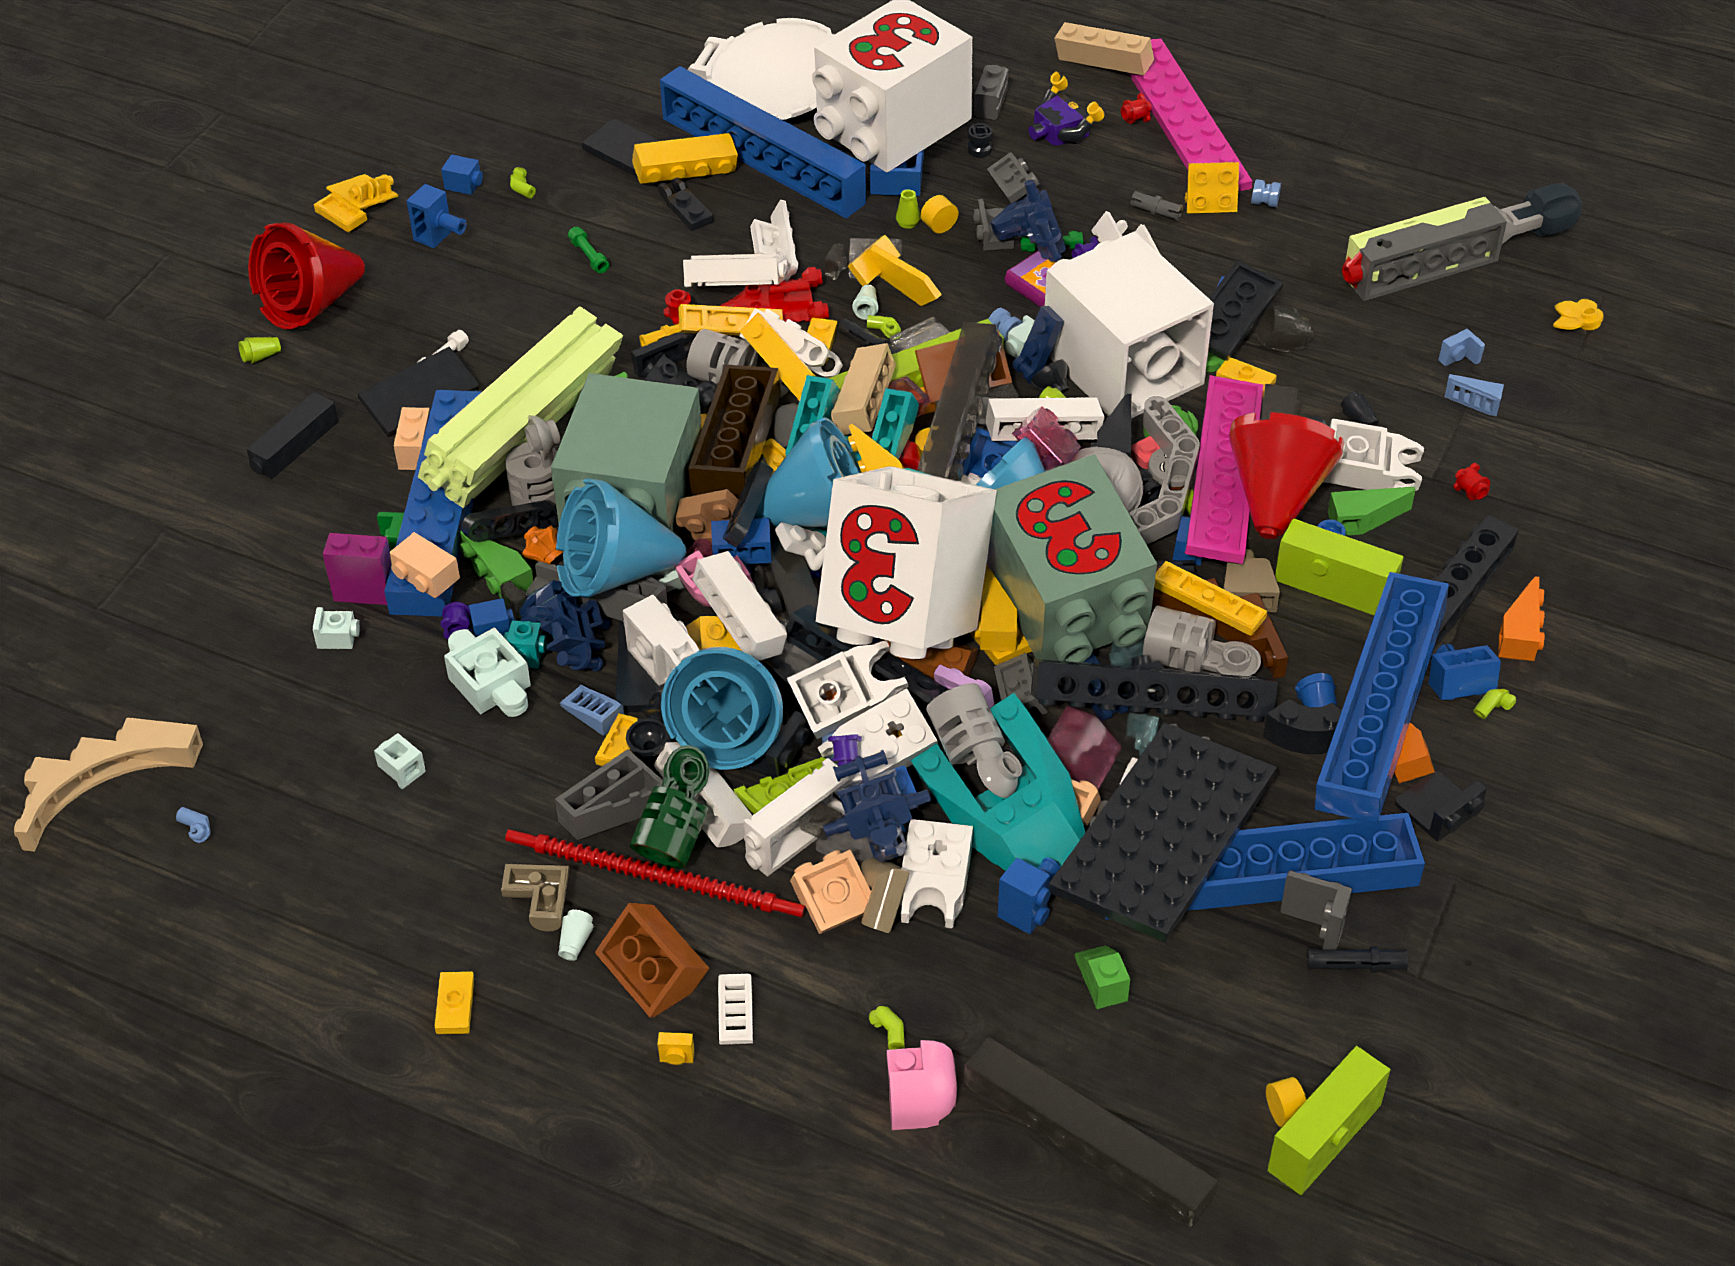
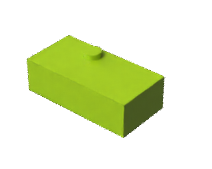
[1275,518,1404,616]
[1267,1046,1391,1195]

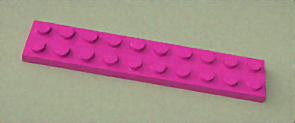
[1127,38,1253,192]
[1185,375,1263,564]

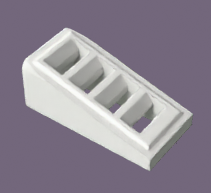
[718,974,753,1045]

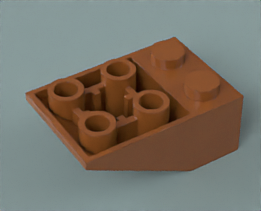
[915,330,1012,403]

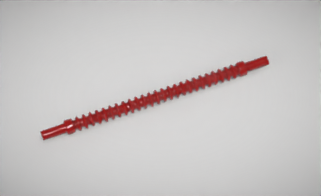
[505,829,806,918]

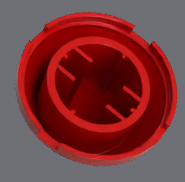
[248,222,365,329]
[1229,412,1345,539]

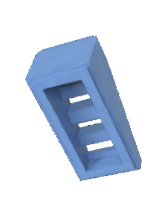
[1444,374,1504,416]
[560,685,624,736]

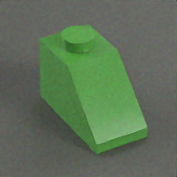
[1075,945,1130,1009]

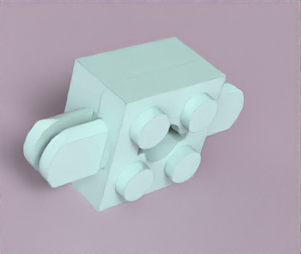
[444,627,531,717]

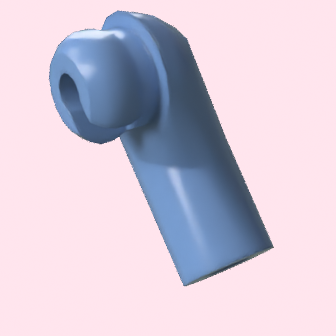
[176,807,211,843]

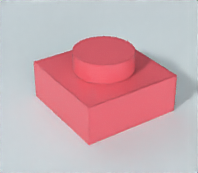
[1131,436,1160,469]

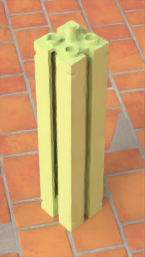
[418,306,623,508]

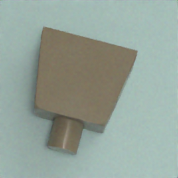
[1224,549,1280,612]

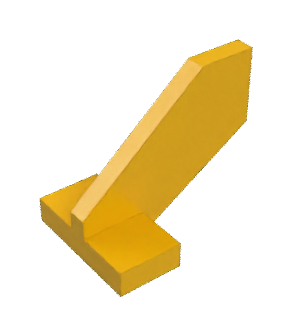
[847,235,942,306]

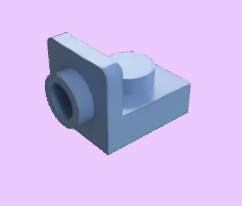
[1438,329,1485,366]

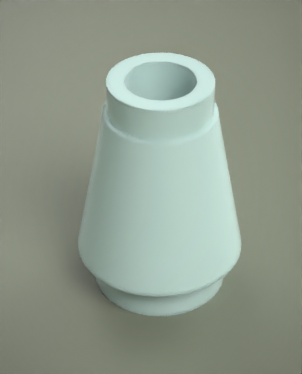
[852,285,878,319]
[558,910,594,961]

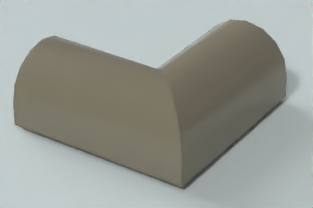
[860,857,910,933]
[501,864,569,932]

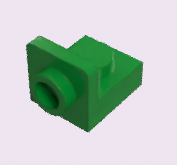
[377,512,404,550]

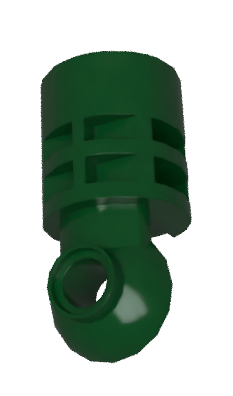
[629,745,709,869]

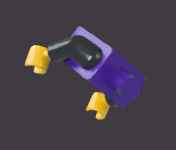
[1028,72,1104,146]

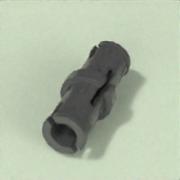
[1130,191,1183,221]

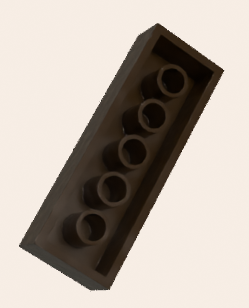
[688,365,781,498]

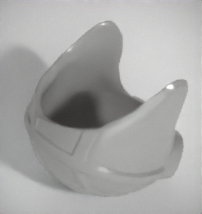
[1064,446,1143,513]

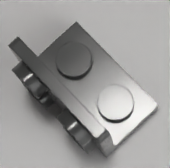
[1280,871,1352,949]

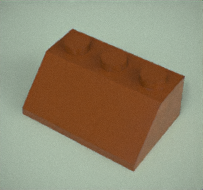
[881,639,979,681]
[595,903,709,1017]

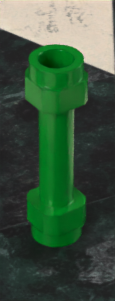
[568,226,609,273]
[1020,231,1083,252]

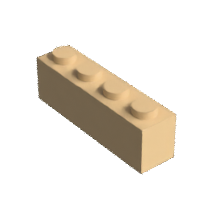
[1054,22,1154,75]
[831,343,896,435]

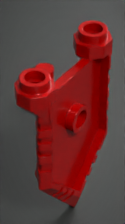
[720,267,829,323]

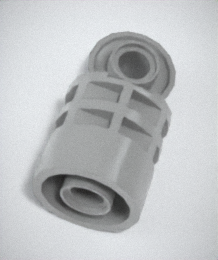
[687,329,789,397]
[505,415,561,518]
[1143,606,1261,676]
[926,683,1022,798]

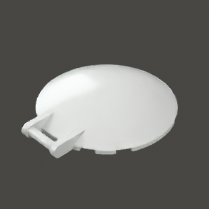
[688,18,834,120]

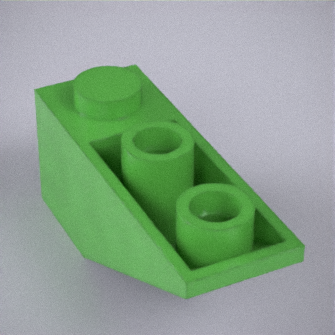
[1328,486,1416,535]
[459,531,533,603]

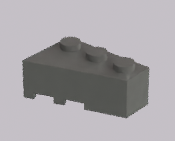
[577,576,668,621]
[555,749,663,840]

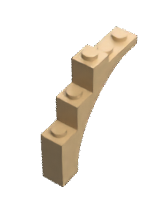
[14,718,203,852]

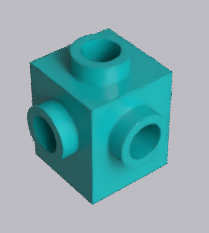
[503,621,547,668]

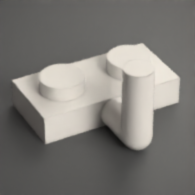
[775,522,826,571]

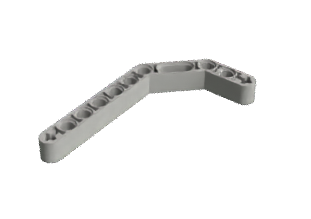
[1129,396,1200,545]

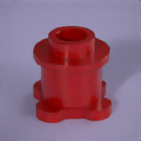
[1120,93,1152,124]
[664,289,691,325]
[1453,463,1491,500]

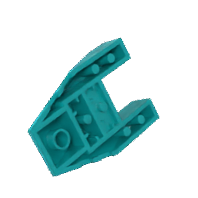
[785,375,919,537]
[911,693,1086,871]

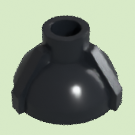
[1030,359,1068,393]
[626,718,672,761]

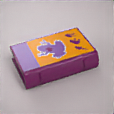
[1005,250,1056,307]

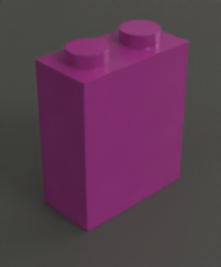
[323,533,392,605]

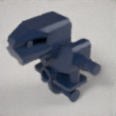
[990,180,1066,262]
[519,580,610,671]
[823,749,931,862]

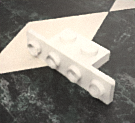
[750,199,798,281]

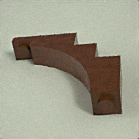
[1151,566,1288,679]

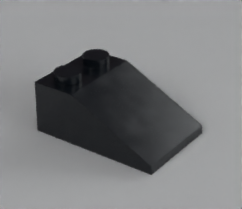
[1091,394,1132,457]

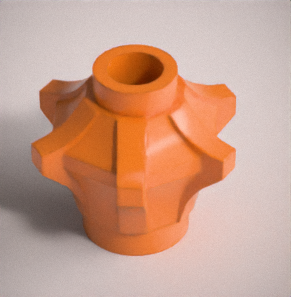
[522,526,563,565]

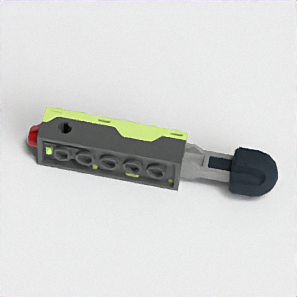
[1342,183,1582,301]

